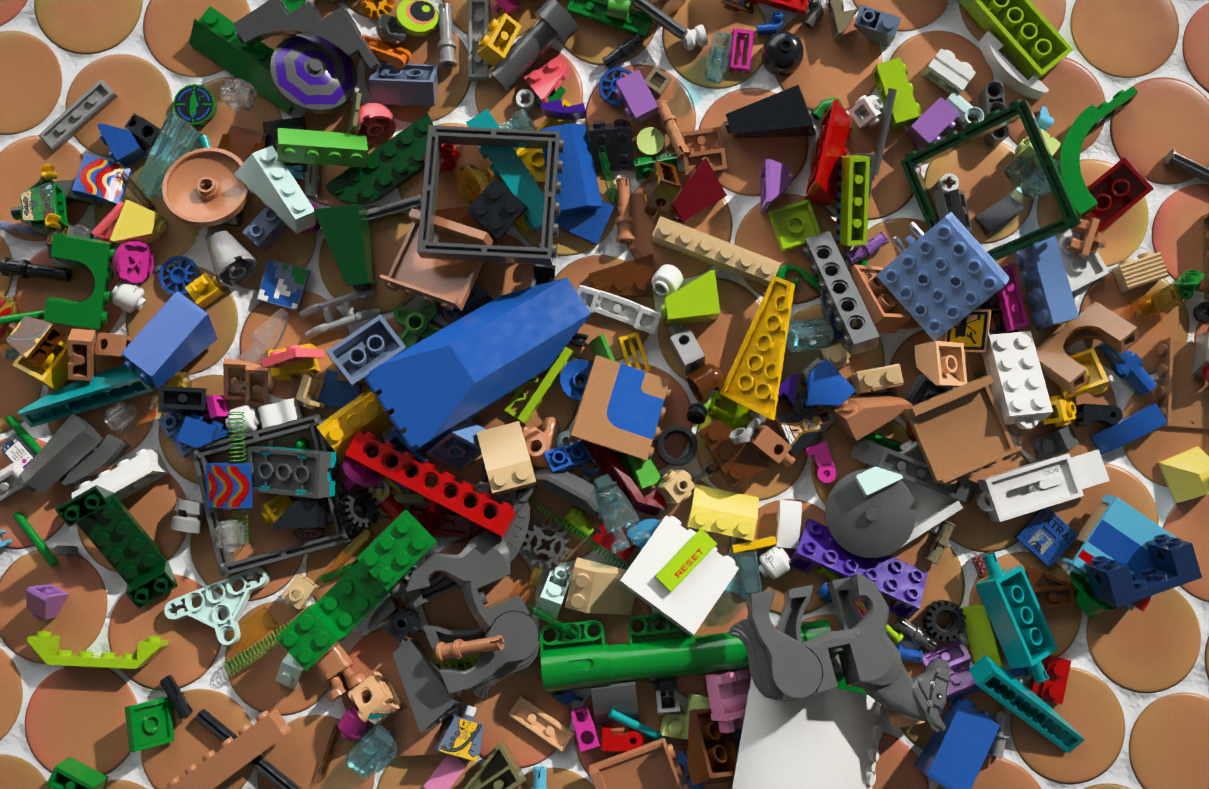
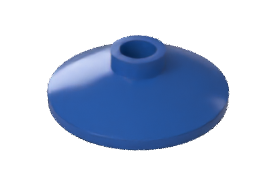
[560,359,592,402]

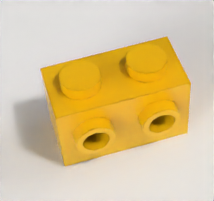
[476,13,522,67]

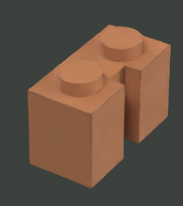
[67,329,96,381]

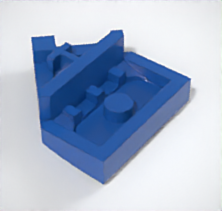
[805,358,856,409]

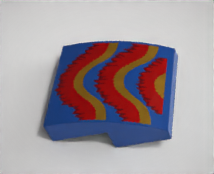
[72,154,132,206]
[206,462,253,509]

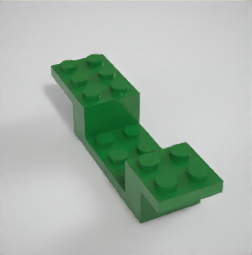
[275,510,438,672]

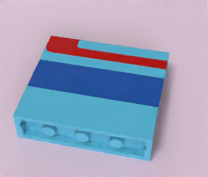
[1062,494,1176,611]

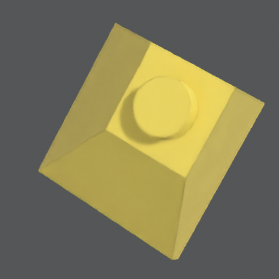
[110,200,167,245]
[1157,447,1209,503]

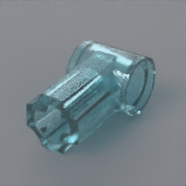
[499,109,537,130]

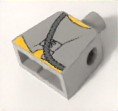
[668,322,705,377]

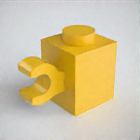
[185,273,225,308]

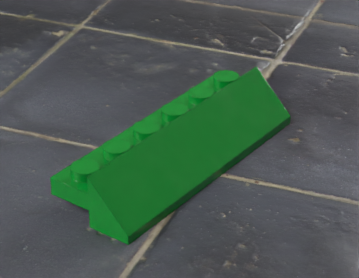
[189,6,294,115]

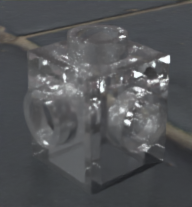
[220,78,257,111]

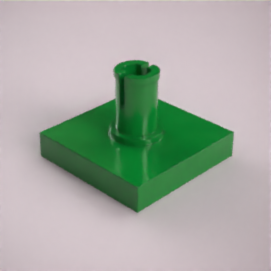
[124,697,175,752]

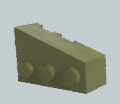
[464,741,527,789]

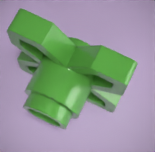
[393,302,441,349]

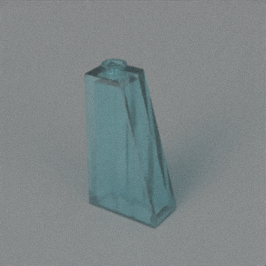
[137,111,202,199]

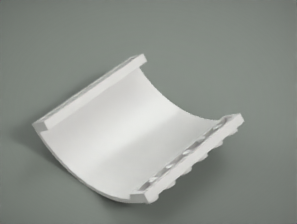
[732,677,886,789]

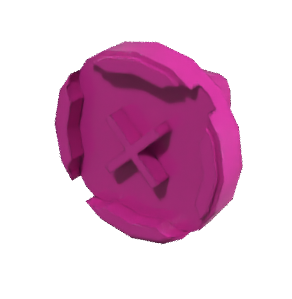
[111,240,155,284]
[342,455,384,493]

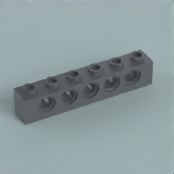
[802,231,880,355]

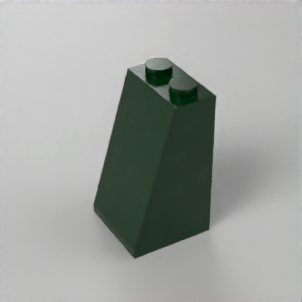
[314,204,377,290]

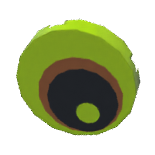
[396,0,439,36]

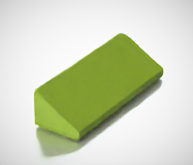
[962,603,1003,668]

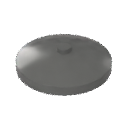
[825,469,916,558]

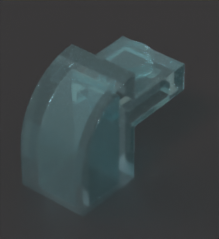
[1004,156,1051,199]

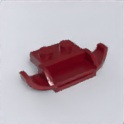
[409,489,494,539]

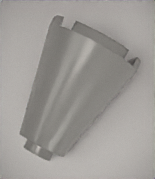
[205,227,258,287]

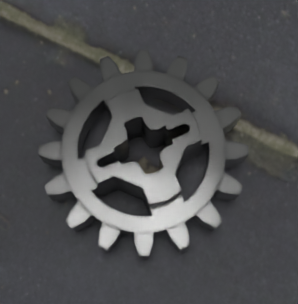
[522,521,570,568]

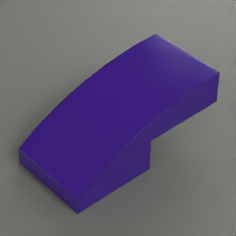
[540,99,586,120]

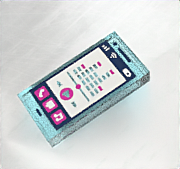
[0,433,36,469]

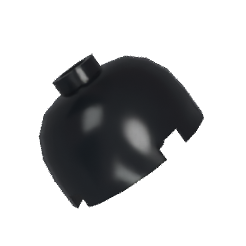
[761,31,804,76]

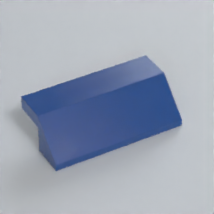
[540,123,603,213]

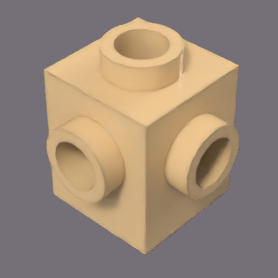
[656,469,695,504]

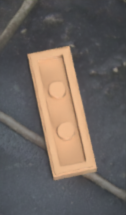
[508,695,575,753]

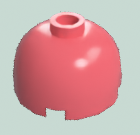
[354,103,396,145]

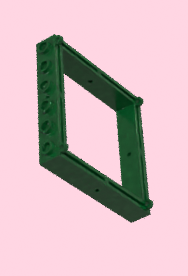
[900,99,1081,261]

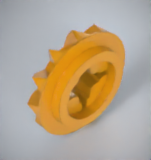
[360,0,394,19]

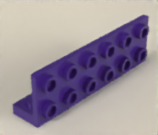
[789,519,928,619]

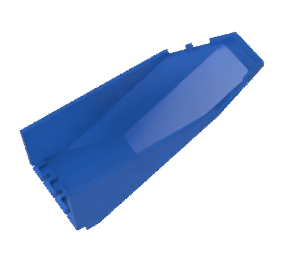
[364,278,591,453]

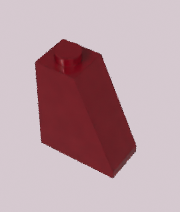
[669,158,727,223]

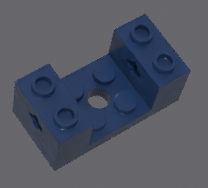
[1084,534,1202,608]

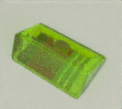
[706,392,751,430]

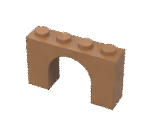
[1036,301,1138,395]

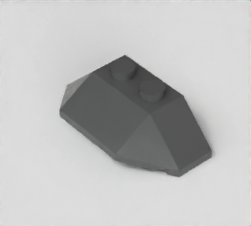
[534,467,604,519]

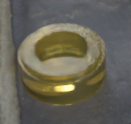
[528,566,543,590]

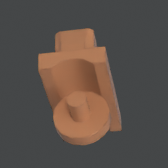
[1065,218,1106,261]

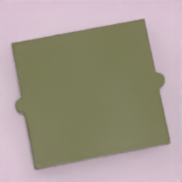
[347,93,362,134]

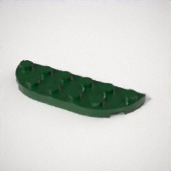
[324,113,433,205]

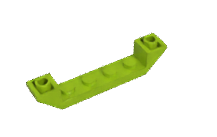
[27,631,169,669]

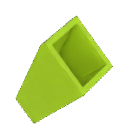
[660,270,720,326]

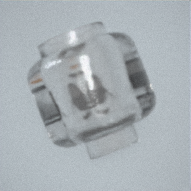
[104,401,139,433]
[215,520,246,553]

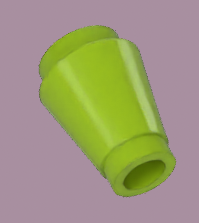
[563,505,594,537]

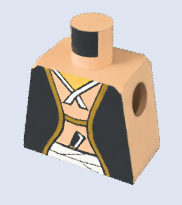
[775,410,830,455]

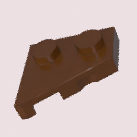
[1024,567,1076,609]

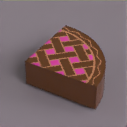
[971,550,994,579]

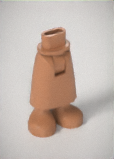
[315,644,366,702]

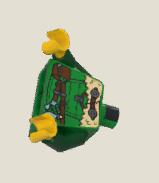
[11,164,68,235]

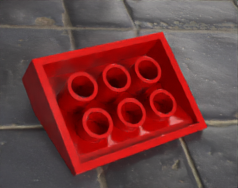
[804,99,853,206]

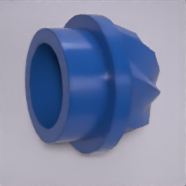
[816,580,833,603]

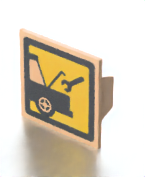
[945,310,991,353]

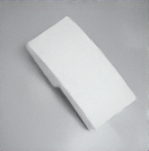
[775,500,802,549]

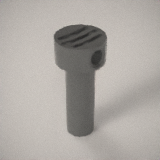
[489,0,579,91]

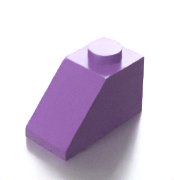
[26,584,69,620]

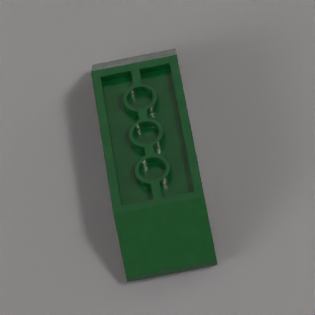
[55,485,178,609]

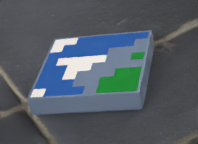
[256,259,311,311]

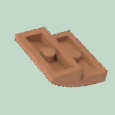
[680,127,727,175]
[223,359,268,406]
[393,709,443,756]

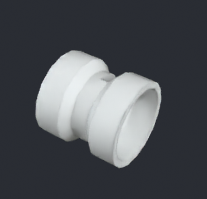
[682,24,708,51]

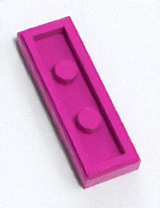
[997,263,1029,332]

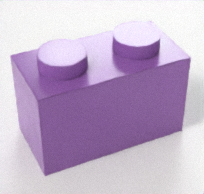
[614,70,658,125]
[906,97,959,150]

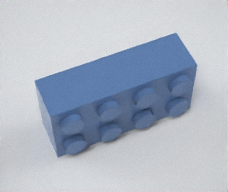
[1014,236,1079,331]

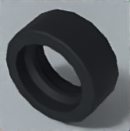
[656,425,698,466]

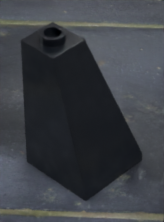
[724,84,816,138]

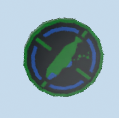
[173,84,217,127]

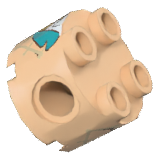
[348,671,401,725]

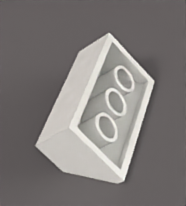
[72,448,170,501]

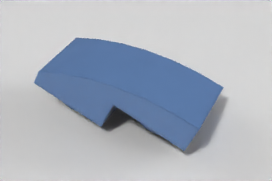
[158,413,194,458]

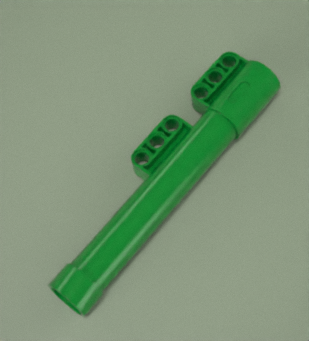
[539,613,834,693]

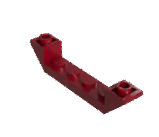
[582,440,668,516]

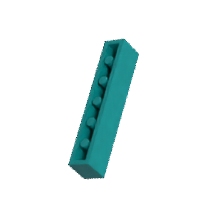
[466,108,559,233]

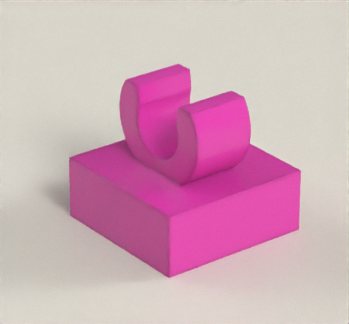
[494,0,522,16]
[204,395,230,418]

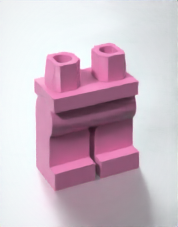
[705,669,751,733]

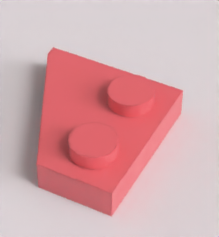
[524,56,571,103]
[261,345,325,368]

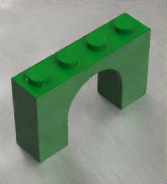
[43,233,116,330]

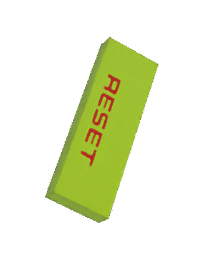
[655,528,717,593]

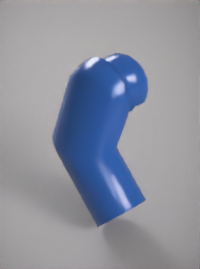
[756,11,784,35]

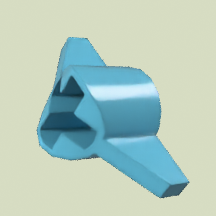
[1036,106,1054,131]

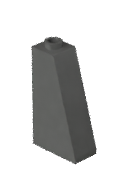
[20,413,103,494]
[392,639,463,733]

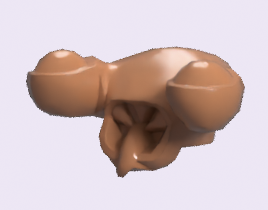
[522,417,560,469]

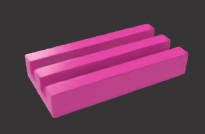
[728,28,754,73]

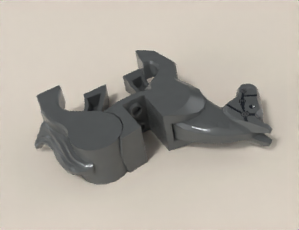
[406,482,540,698]
[729,573,951,732]

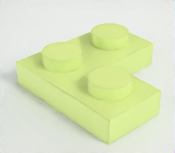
[660,693,710,740]

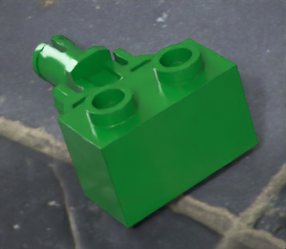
[46,757,108,789]

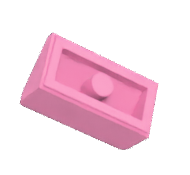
[424,754,468,789]

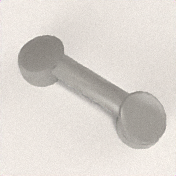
[729,409,767,444]

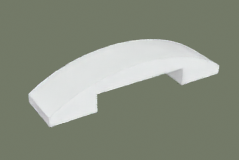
[979,31,1049,100]
[577,285,661,335]

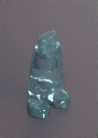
[594,473,651,554]

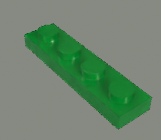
[567,0,652,38]

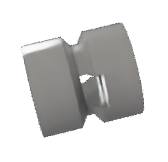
[170,498,205,533]

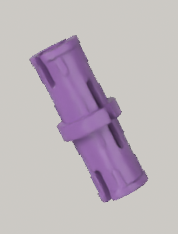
[845,231,889,265]

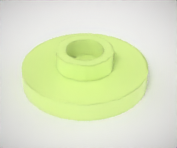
[636,127,665,156]

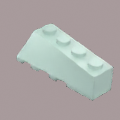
[234,146,316,234]

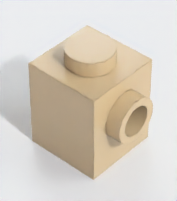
[817,343,850,369]
[281,574,320,610]

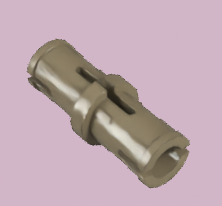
[924,520,956,565]

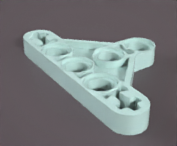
[164,567,270,646]

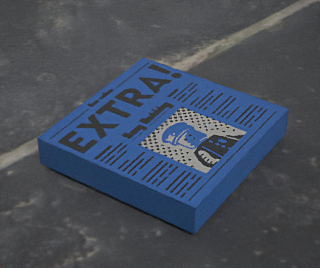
[1015,507,1079,568]

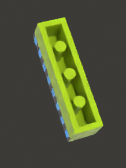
[836,155,870,246]

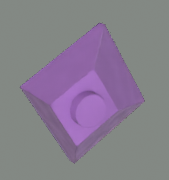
[760,159,792,213]

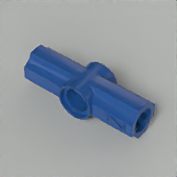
[1097,342,1157,396]

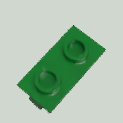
[633,152,677,180]
[1173,270,1206,300]

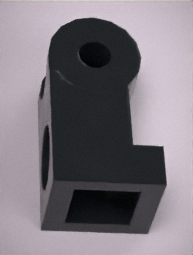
[124,113,171,152]
[1075,404,1123,427]

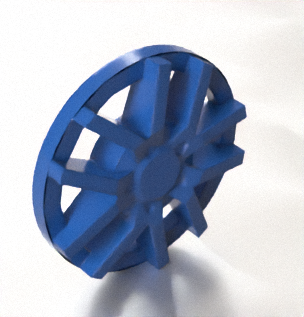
[599,67,632,107]
[159,256,201,295]

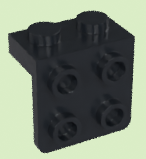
[588,119,634,172]

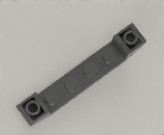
[850,438,979,503]

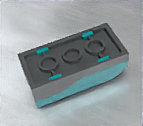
[247,446,336,499]

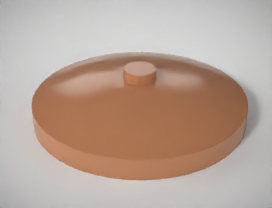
[162,147,251,227]

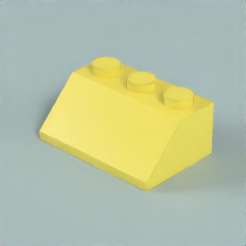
[686,484,759,541]

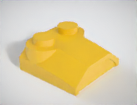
[1059,348,1110,398]

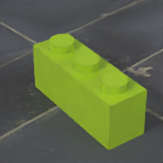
[871,57,921,130]

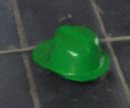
[1070,571,1116,619]

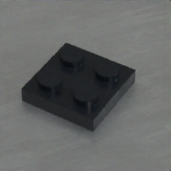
[466,178,528,240]

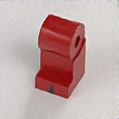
[592,522,636,560]
[601,724,643,751]

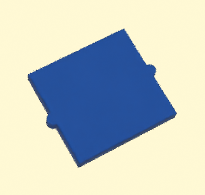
[318,369,362,409]

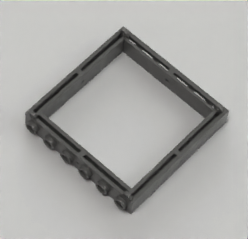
[417,125,564,265]
[191,414,355,576]

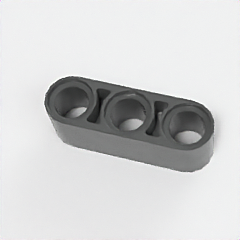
[978,81,1009,147]

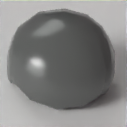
[376,14,408,45]

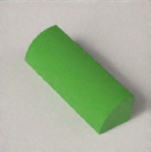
[615,451,662,489]

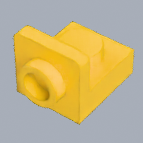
[260,494,293,528]

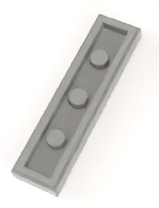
[468,0,490,81]
[38,79,117,152]

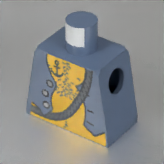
[434,704,484,762]

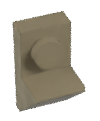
[826,0,858,42]

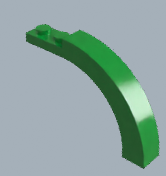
[1055,86,1138,219]

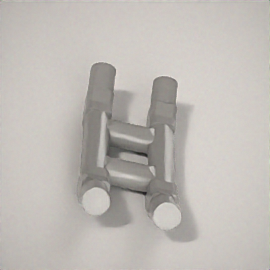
[299,288,380,339]

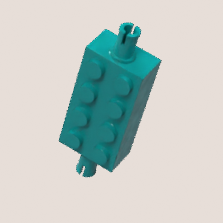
[975,552,1058,683]

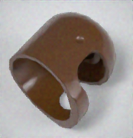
[686,363,725,405]

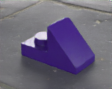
[777,373,798,408]

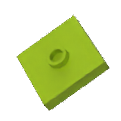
[768,199,821,252]

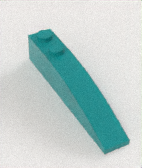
[18,365,154,427]
[969,655,1085,754]

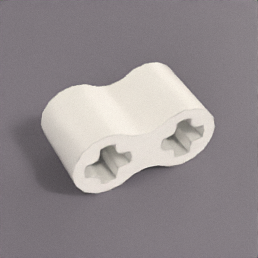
[258,398,303,429]

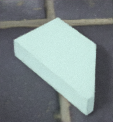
[855,467,903,497]

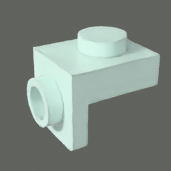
[275,653,304,690]

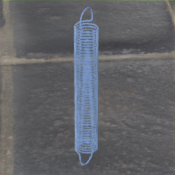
[0,221,47,237]

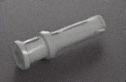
[437,3,457,69]

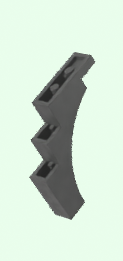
[233,0,382,71]

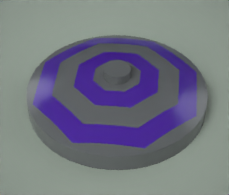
[270,34,357,114]

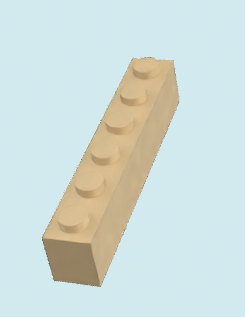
[651,216,781,287]

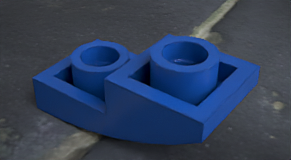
[543,440,591,473]

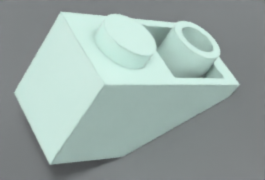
[536,565,573,619]

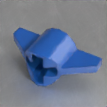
[551,690,583,706]

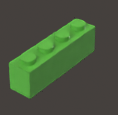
[277,128,368,168]

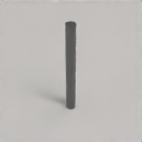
[873,88,897,176]

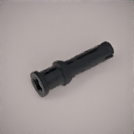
[0,257,72,282]

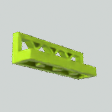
[504,347,574,425]

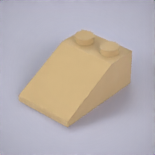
[476,421,536,496]
[565,557,636,615]

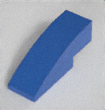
[1089,404,1168,455]

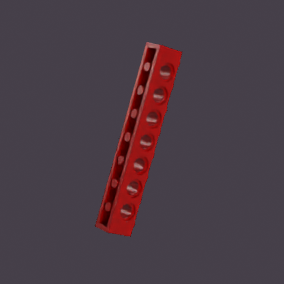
[345,431,517,538]

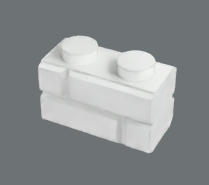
[922,48,976,95]

